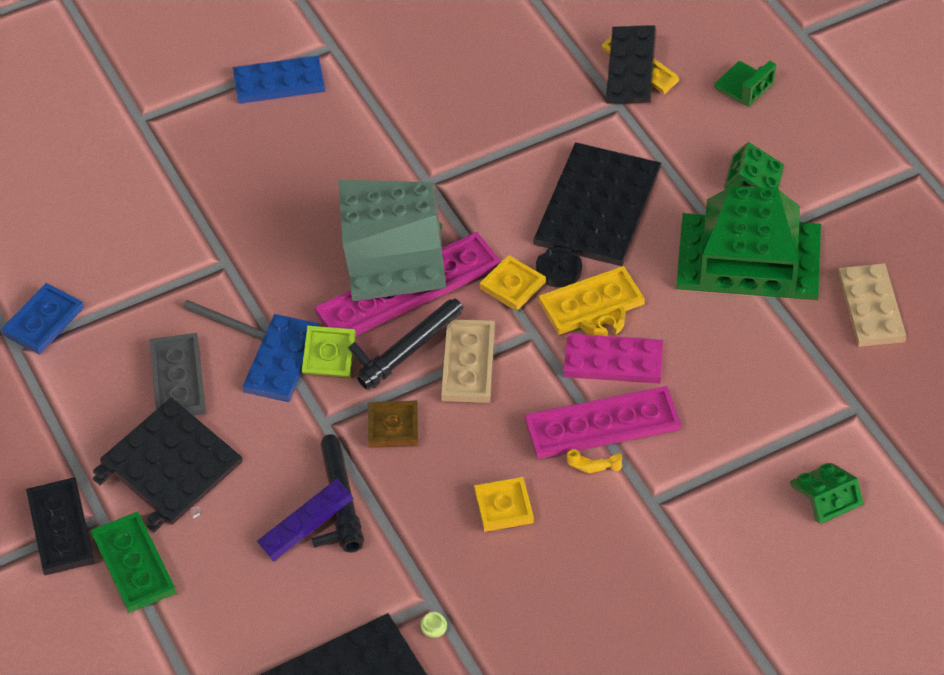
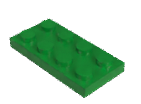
[90,511,177,613]

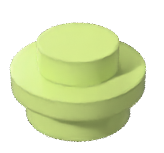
[421,612,447,638]

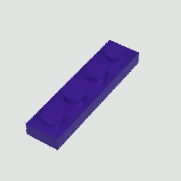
[257,479,354,562]

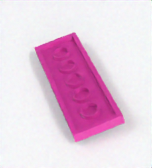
[525,386,681,459]

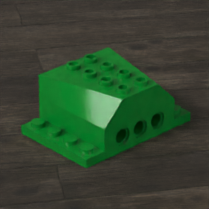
[676,186,821,300]

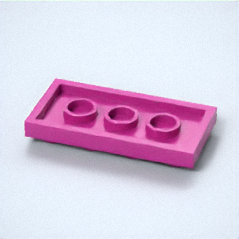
[564,333,663,384]

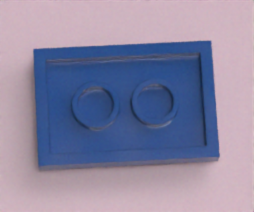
[1,283,84,355]

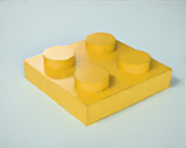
[480,255,546,311]
[474,477,534,532]

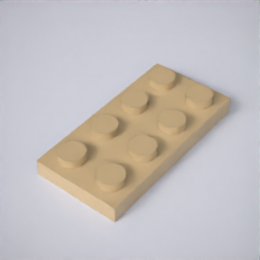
[838,263,906,347]
[441,319,495,403]

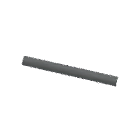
[183,300,266,341]

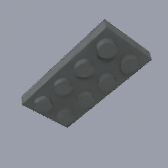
[149,333,207,416]

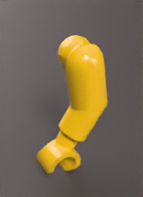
[566,449,623,474]

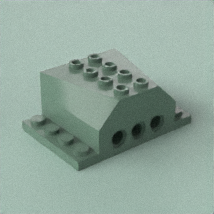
[338,179,446,301]

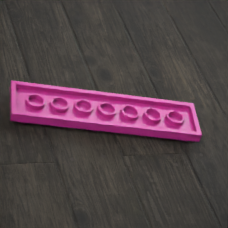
[314,232,501,336]

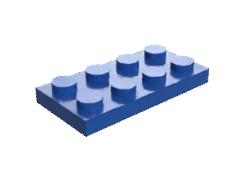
[233,55,325,104]
[242,314,319,402]

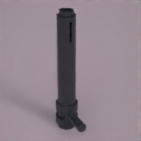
[348,298,463,390]
[312,434,364,553]

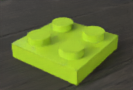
[302,326,356,378]

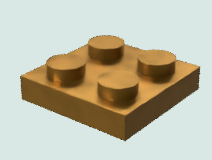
[368,400,418,447]

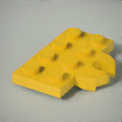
[539,266,645,336]

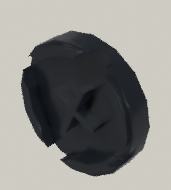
[536,247,582,288]

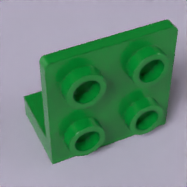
[714,60,777,107]
[724,142,784,189]
[790,463,864,524]

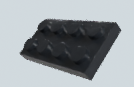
[606,25,657,104]
[26,477,95,576]

